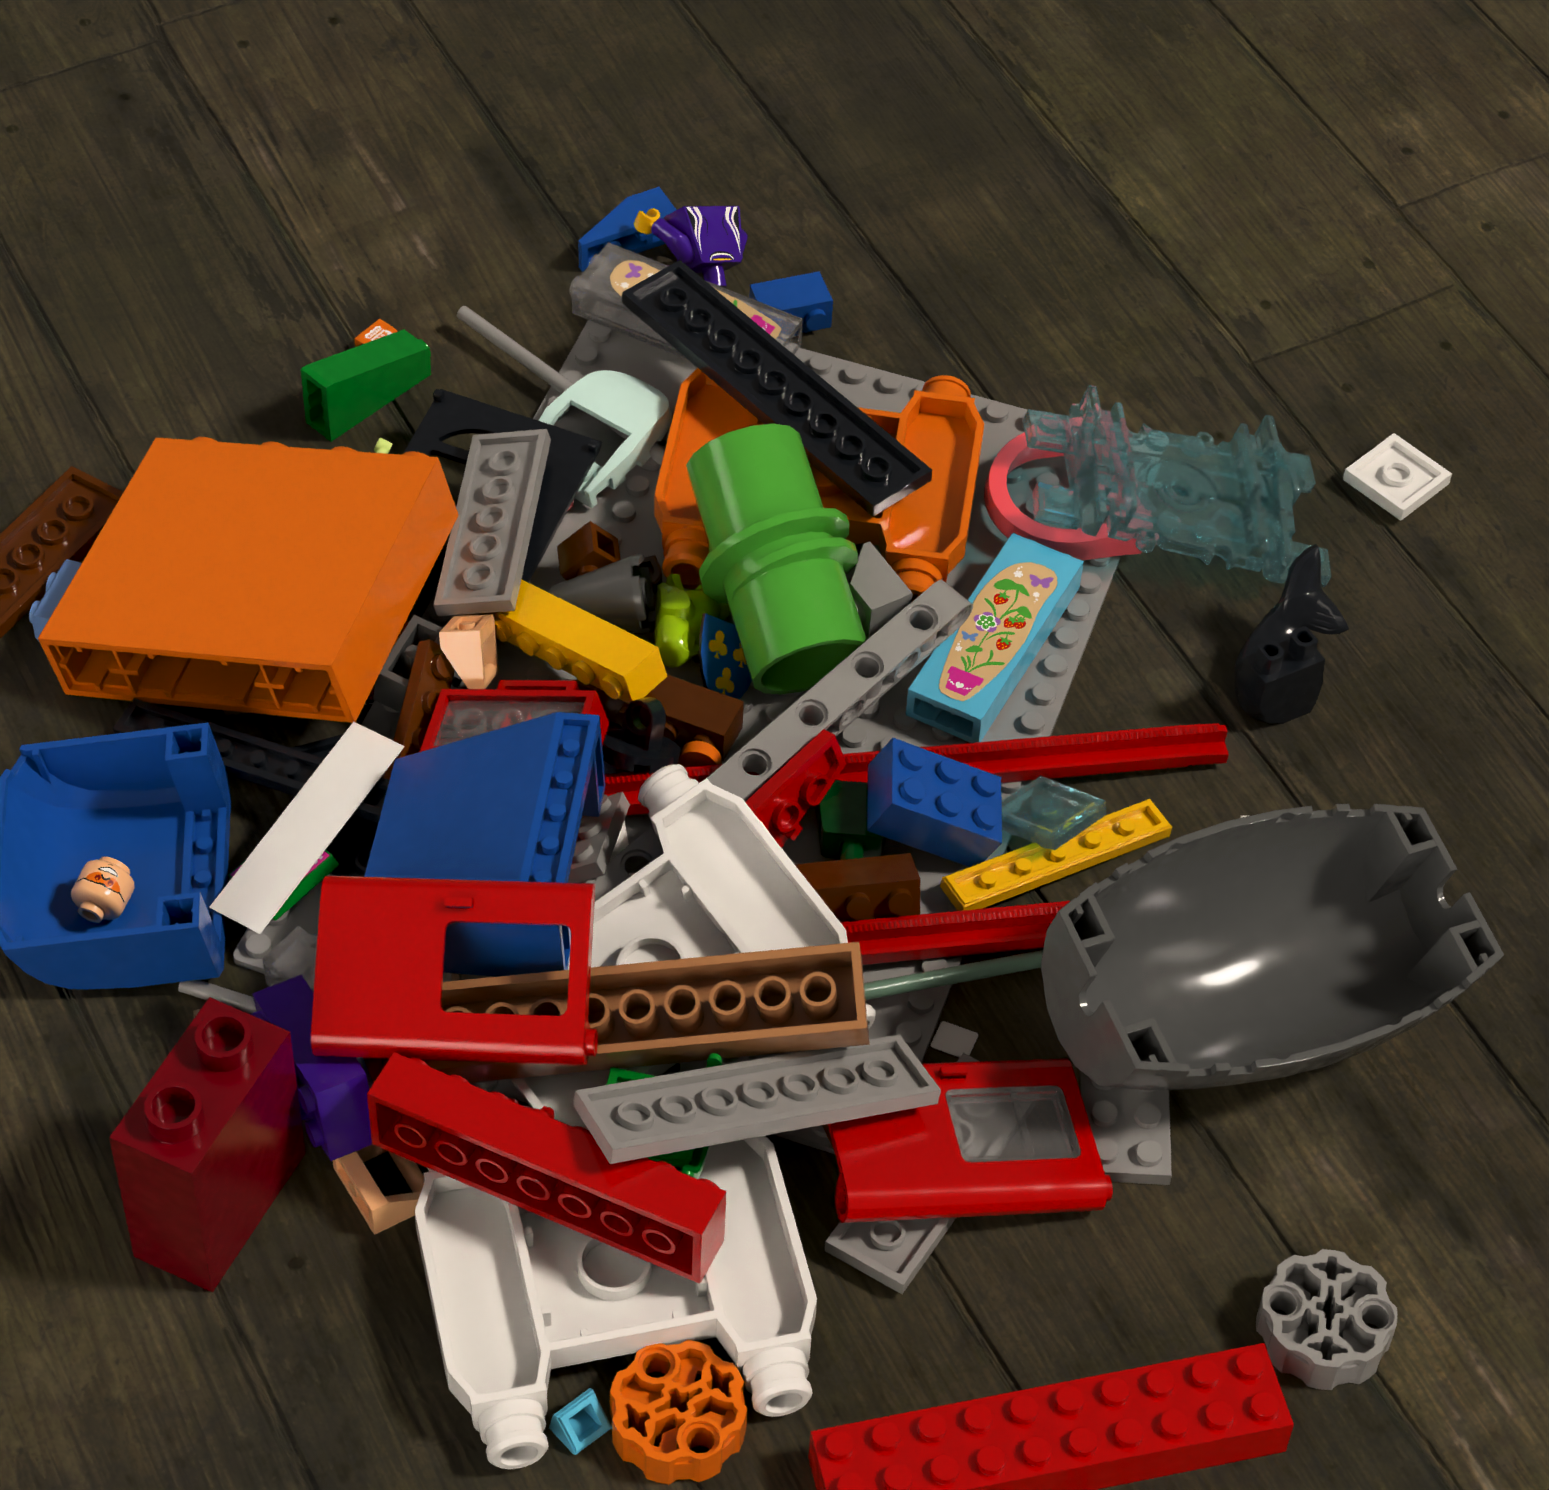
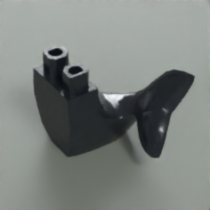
[1234,544,1349,724]

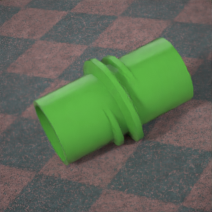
[686,424,867,695]

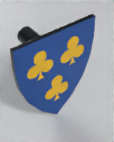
[692,613,752,699]

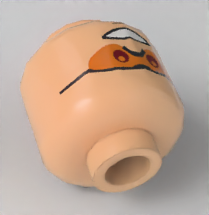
[71,856,135,923]

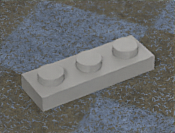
[568,791,630,883]

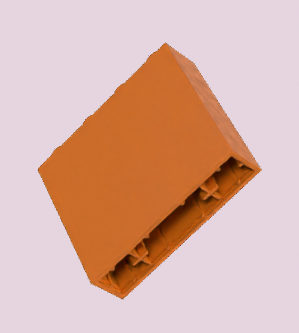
[38,437,459,723]

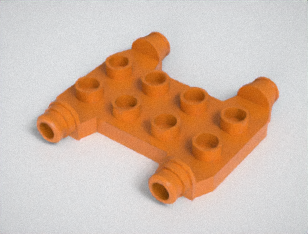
[654,368,984,603]

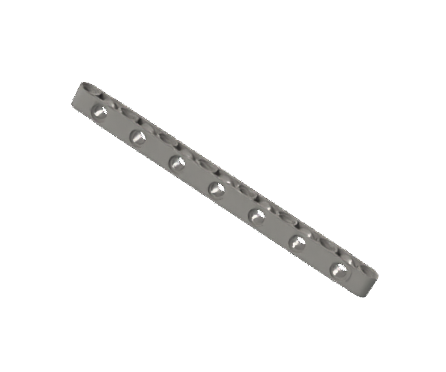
[585,579,973,901]

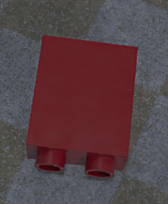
[109,997,306,1293]

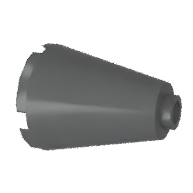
[549,554,655,634]

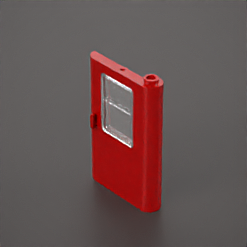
[828,1058,1113,1223]

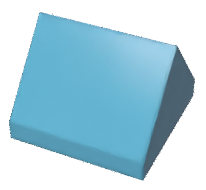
[549,1388,612,1455]

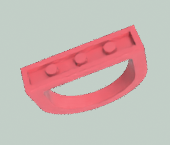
[984,414,1152,560]

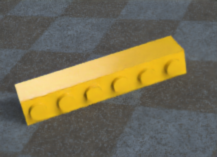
[465,579,668,704]

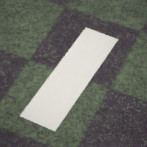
[209,722,405,934]

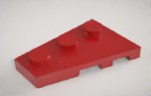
[745,729,847,848]

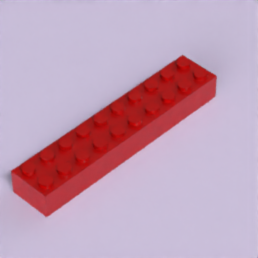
[808,1343,1294,1490]

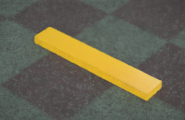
[940,799,1172,911]

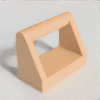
[439,614,499,689]
[333,1144,424,1235]

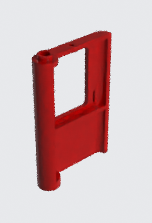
[311,875,598,1065]

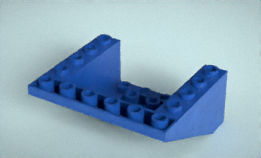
[364,712,606,977]

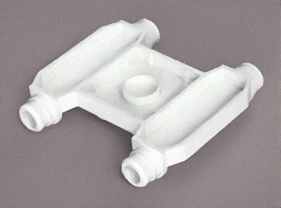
[451,764,876,1130]
[415,1136,817,1469]

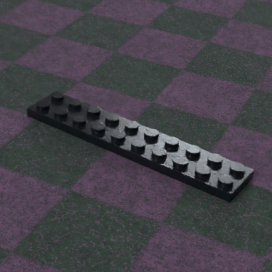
[622,260,932,517]

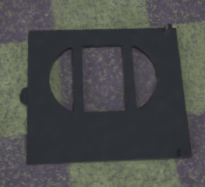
[404,389,602,583]

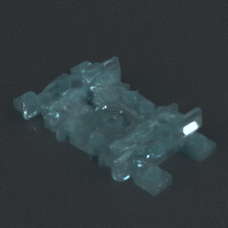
[1023,385,1331,587]

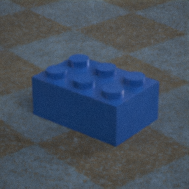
[867,738,1002,867]

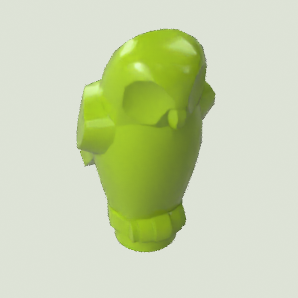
[654,574,730,668]

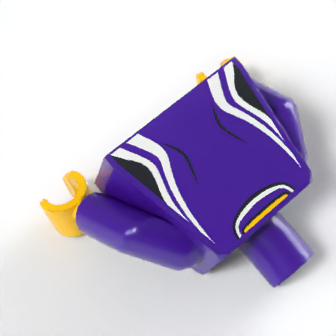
[634,206,748,290]

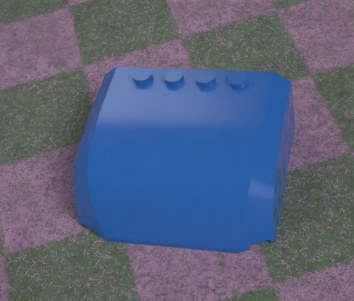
[0,723,231,989]

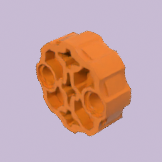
[610,1340,747,1485]

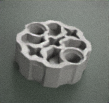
[1256,1249,1398,1390]

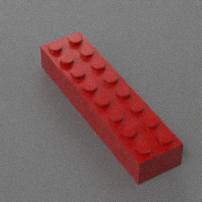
[367,1052,726,1284]

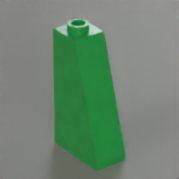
[300,329,431,442]

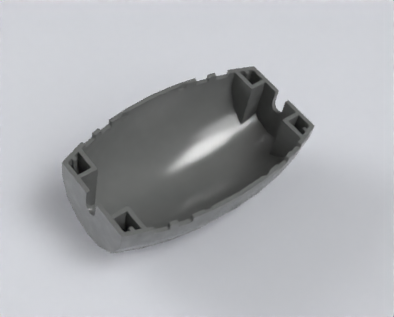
[1041,804,1504,1090]

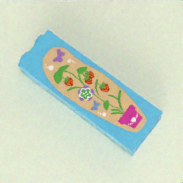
[906,533,1084,743]

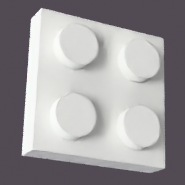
[1343,433,1452,521]

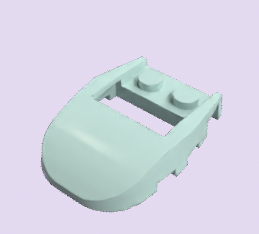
[538,370,672,508]

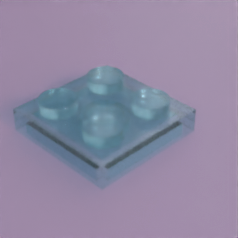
[1002,776,1106,850]

